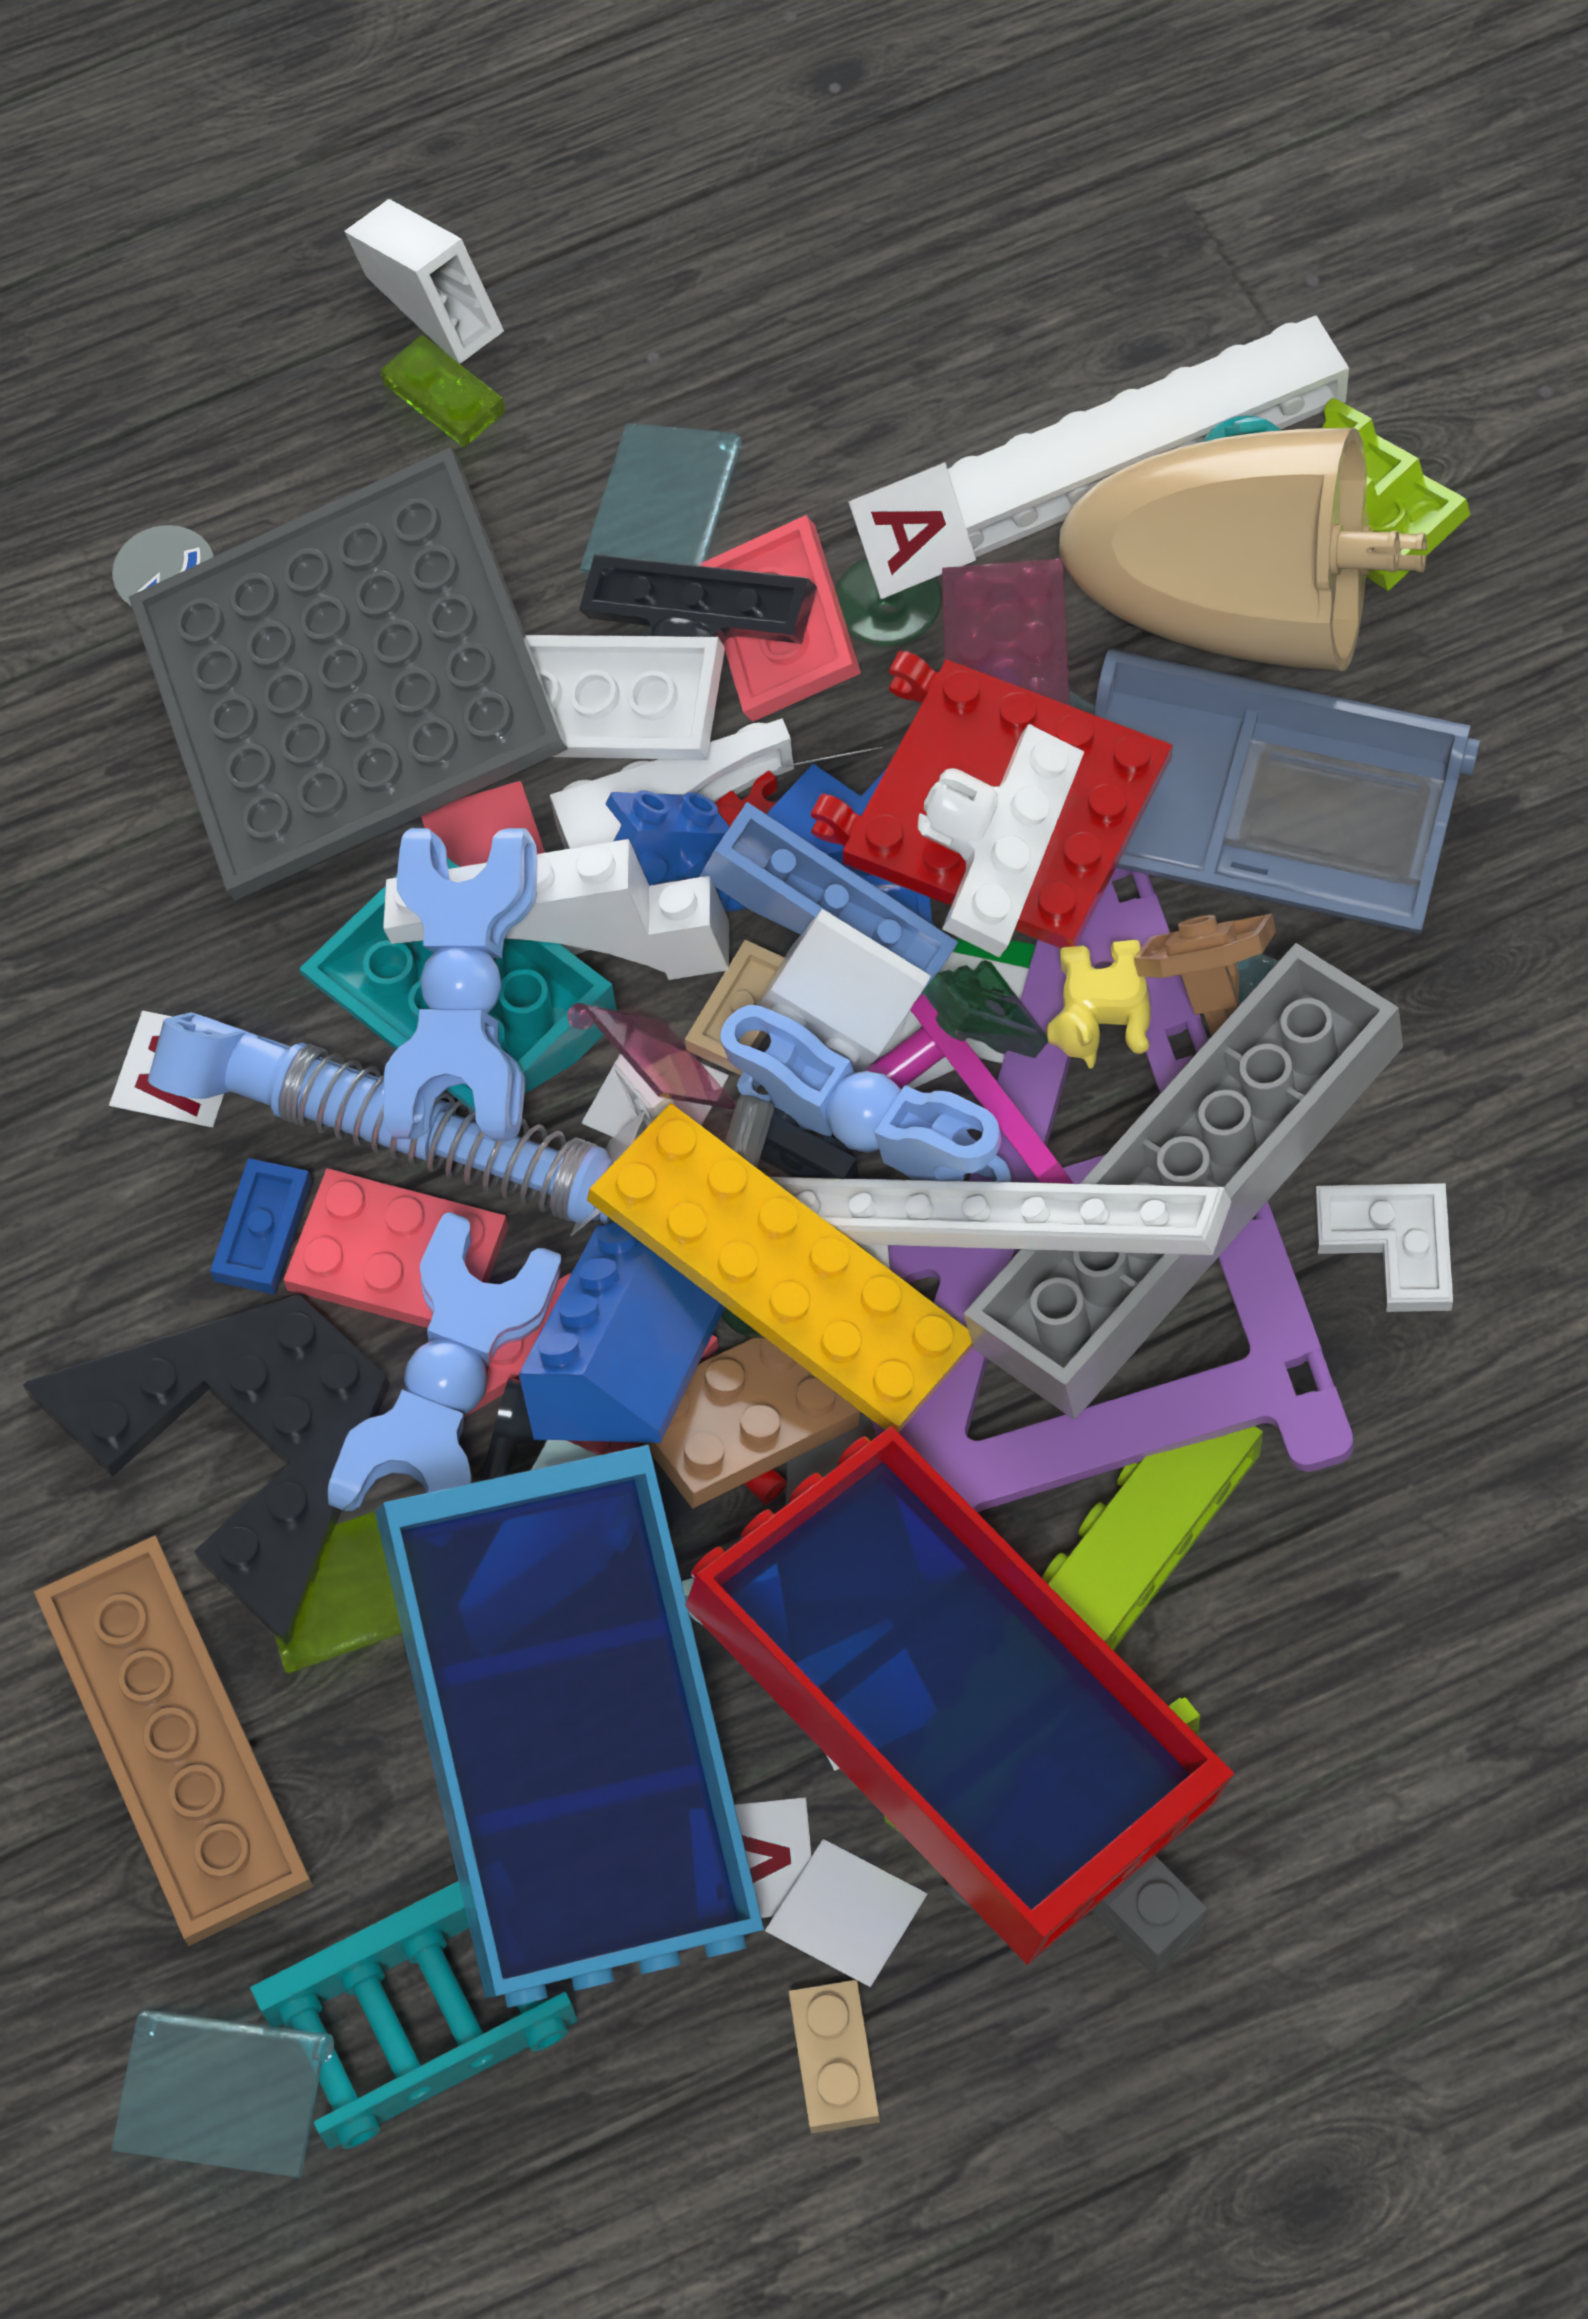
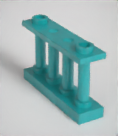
[250,1860,578,2150]

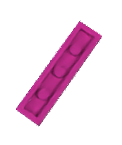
[864,991,1074,1184]

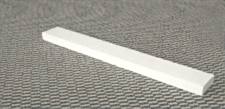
[769,1177,1231,1255]

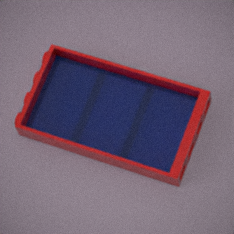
[685,1426,1235,1966]

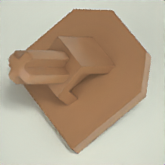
[1134,913,1276,1037]

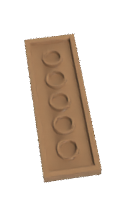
[34,1535,314,1946]

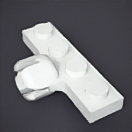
[917,724,1084,957]

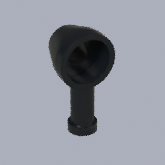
[479,1378,545,1482]

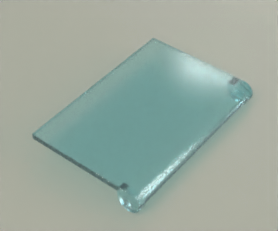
[580,423,742,573]
[112,2010,334,2178]

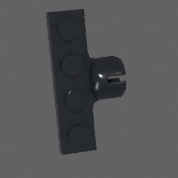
[579,554,817,644]

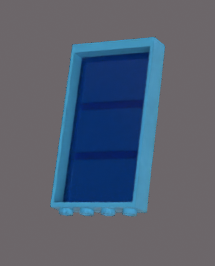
[375,1445,764,2008]

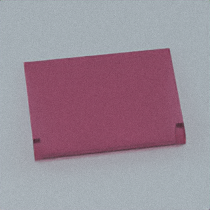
[567,1003,736,1110]

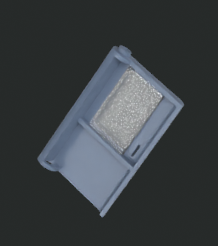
[1094,648,1480,935]

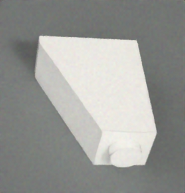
[344,199,504,364]

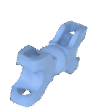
[383,828,537,1141]
[720,1005,1013,1182]
[328,1212,561,1548]

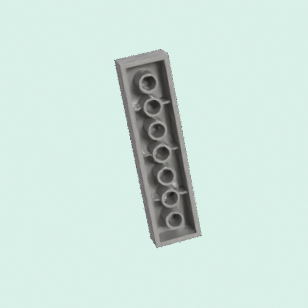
[963,943,1403,1420]

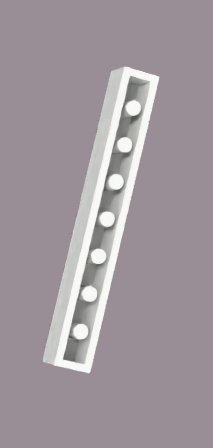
[947,315,1349,557]

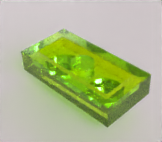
[380,334,505,448]

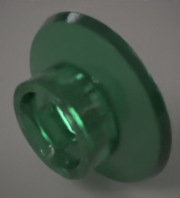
[835,557,941,646]

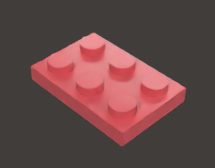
[699,515,861,722]
[283,1168,509,1328]

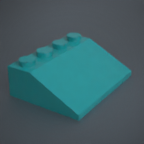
[299,857,619,1113]

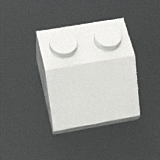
[757,909,931,1072]

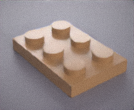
[643,1334,861,1509]

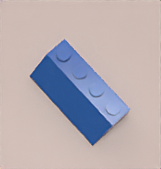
[519,1222,725,1443]

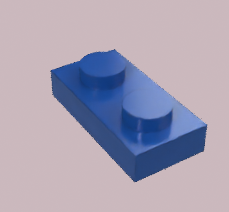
[210,1158,312,1295]

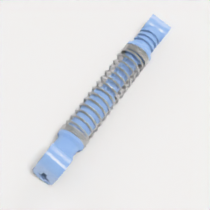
[148,1012,614,1225]

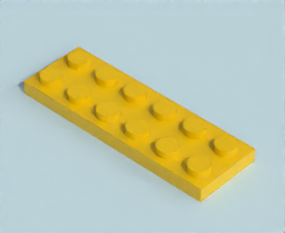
[587,1103,973,1433]

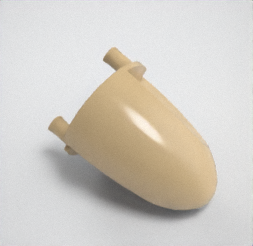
[1059,428,1427,671]

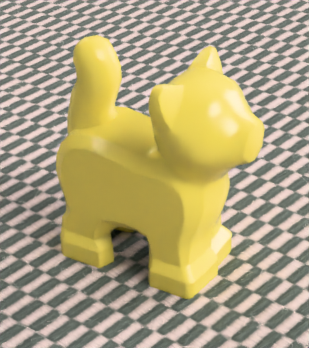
[1046,940,1151,1069]

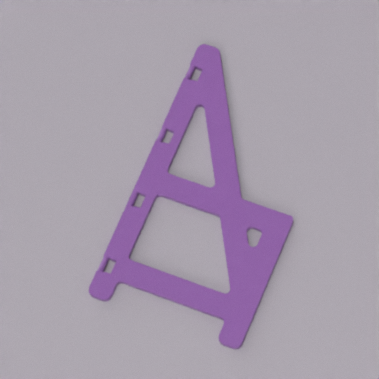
[857,868,1354,1587]

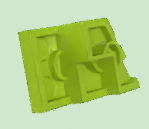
[1322,397,1471,591]

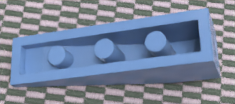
[700,802,958,995]

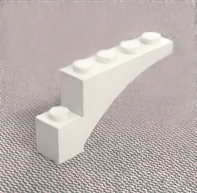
[550,718,794,955]
[383,839,729,980]

